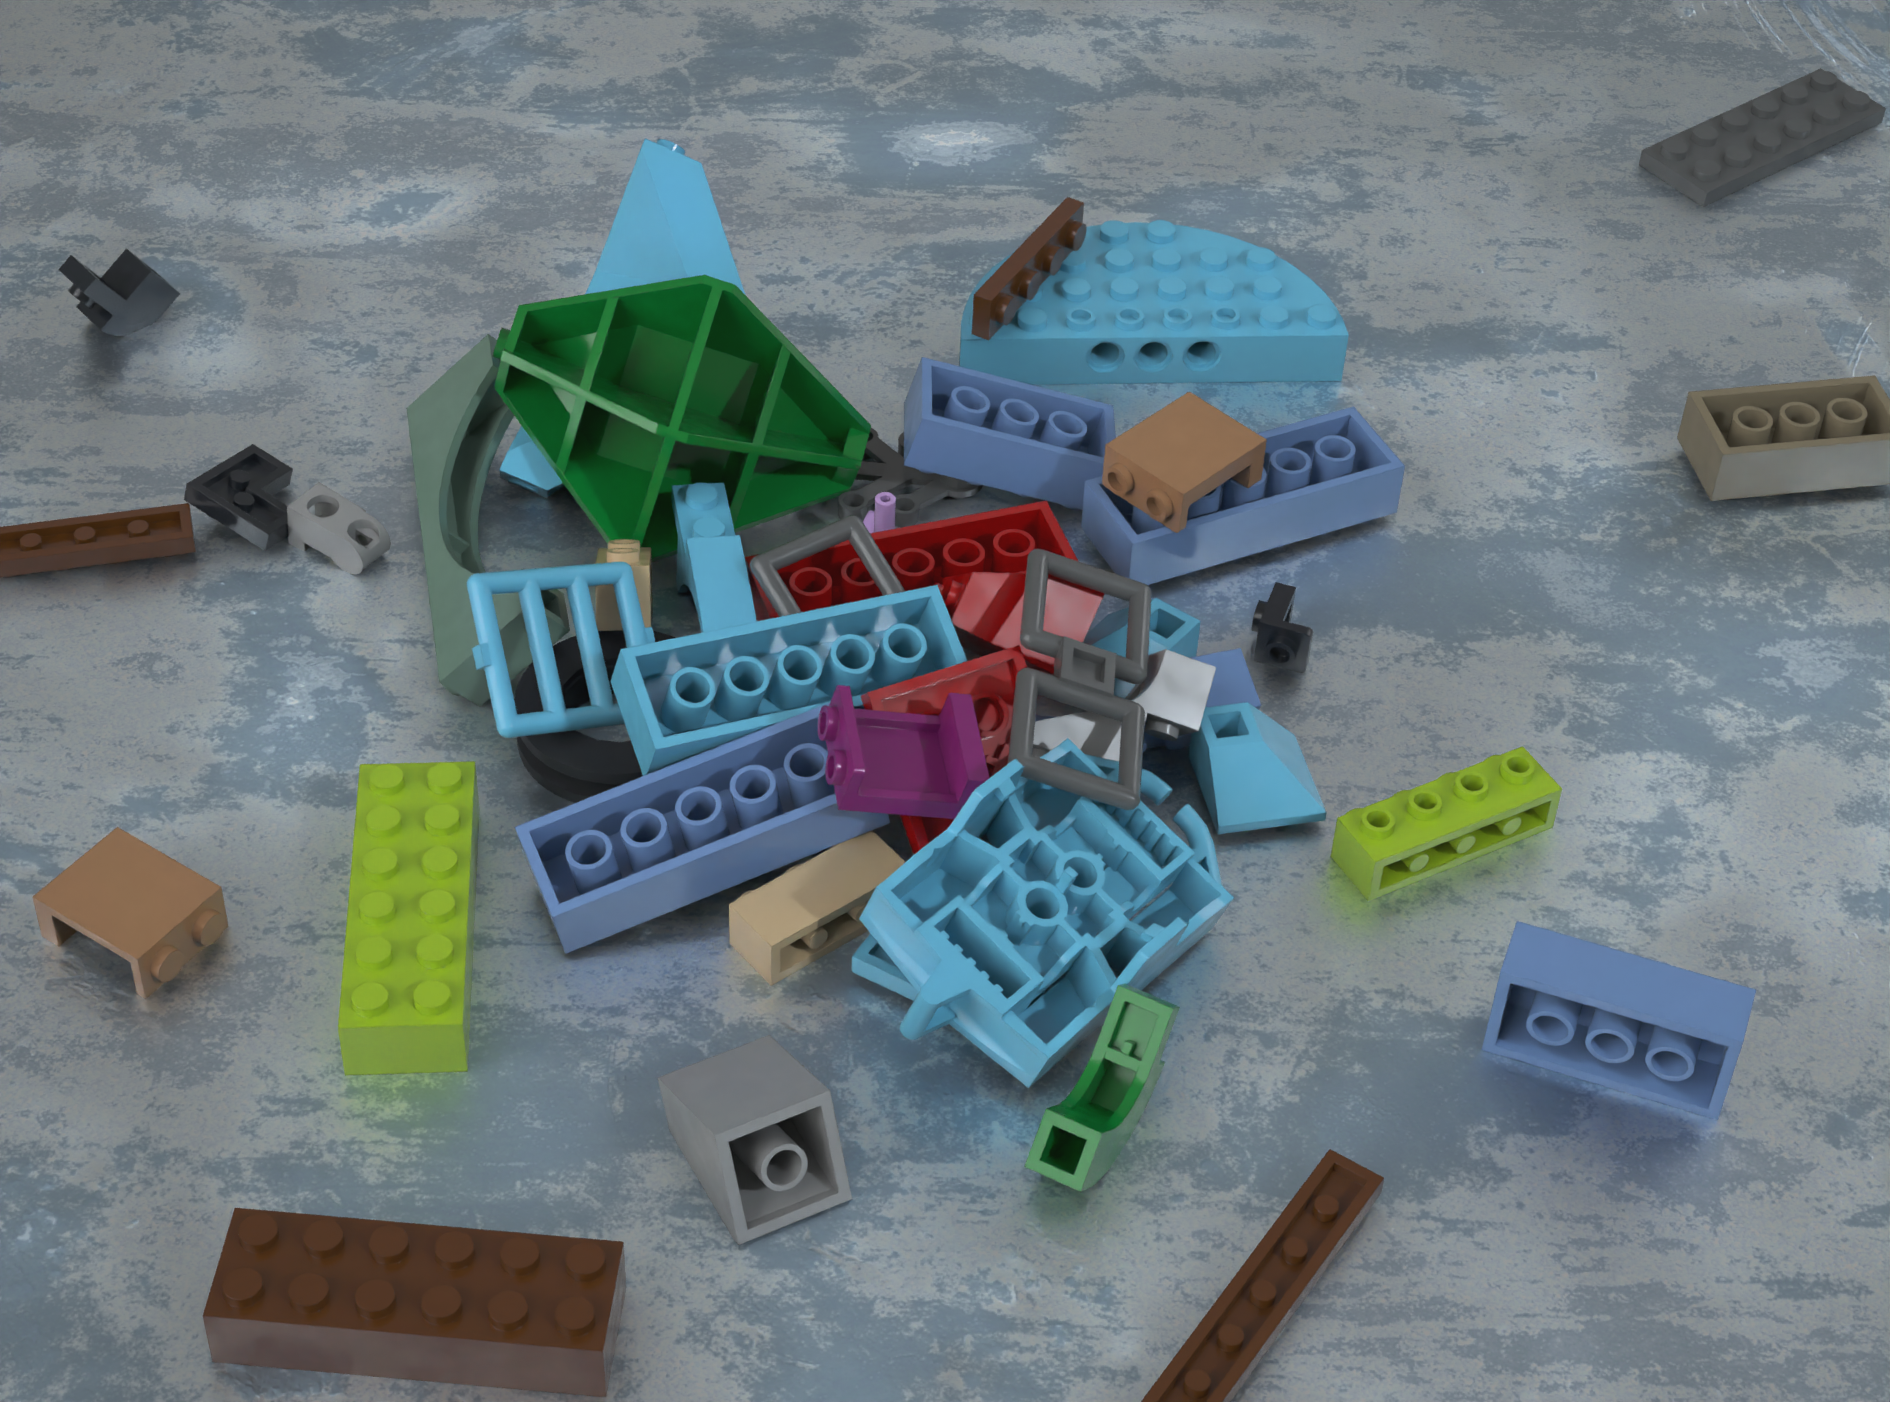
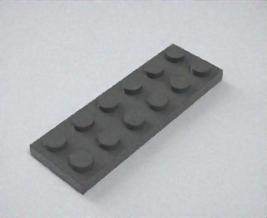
[1639,69,1886,207]

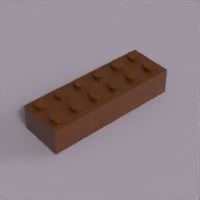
[203,1208,626,1397]

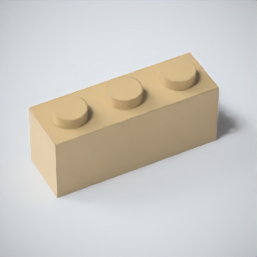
[729,831,905,986]

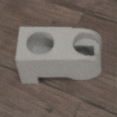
[287,482,391,574]

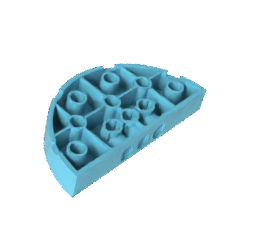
[959,220,1349,385]

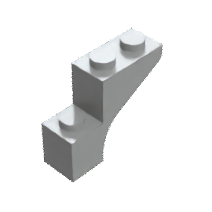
[1032,649,1216,761]

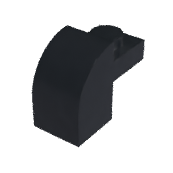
[58,248,180,336]

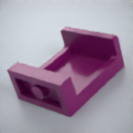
[818,685,990,819]

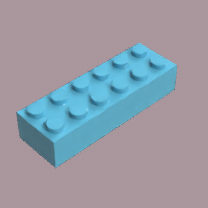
[610,585,967,776]

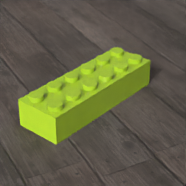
[338,761,480,1076]

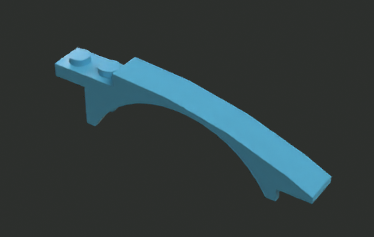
[671,483,757,633]

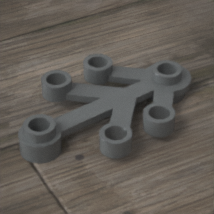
[838,428,983,527]

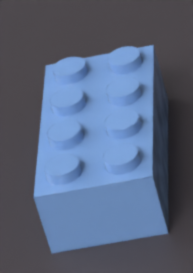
[904,357,1116,510]
[1482,921,1756,1120]

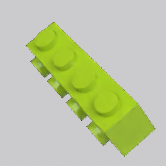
[1330,746,1562,901]

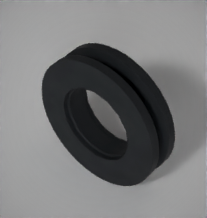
[514,630,675,803]

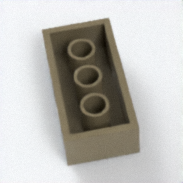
[1677,375,1890,501]

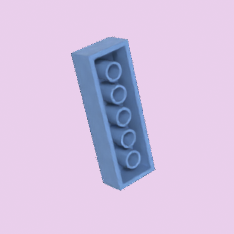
[1081,406,1405,585]
[515,702,890,954]

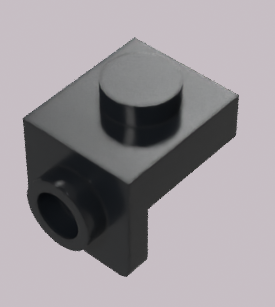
[1251,582,1313,673]

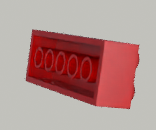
[744,500,1078,621]

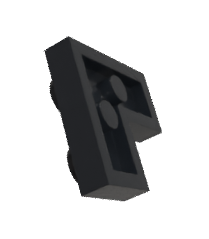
[184,444,293,551]

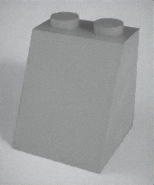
[657,1035,852,1245]

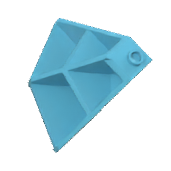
[499,138,746,498]

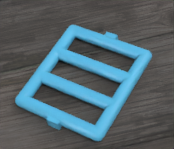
[467,562,655,738]

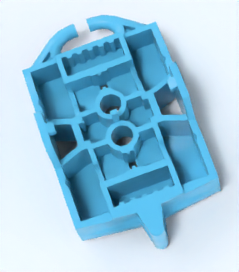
[859,738,1234,1088]

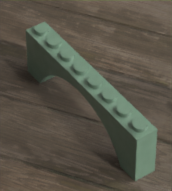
[406,334,570,707]

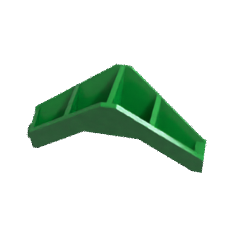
[493,275,871,563]

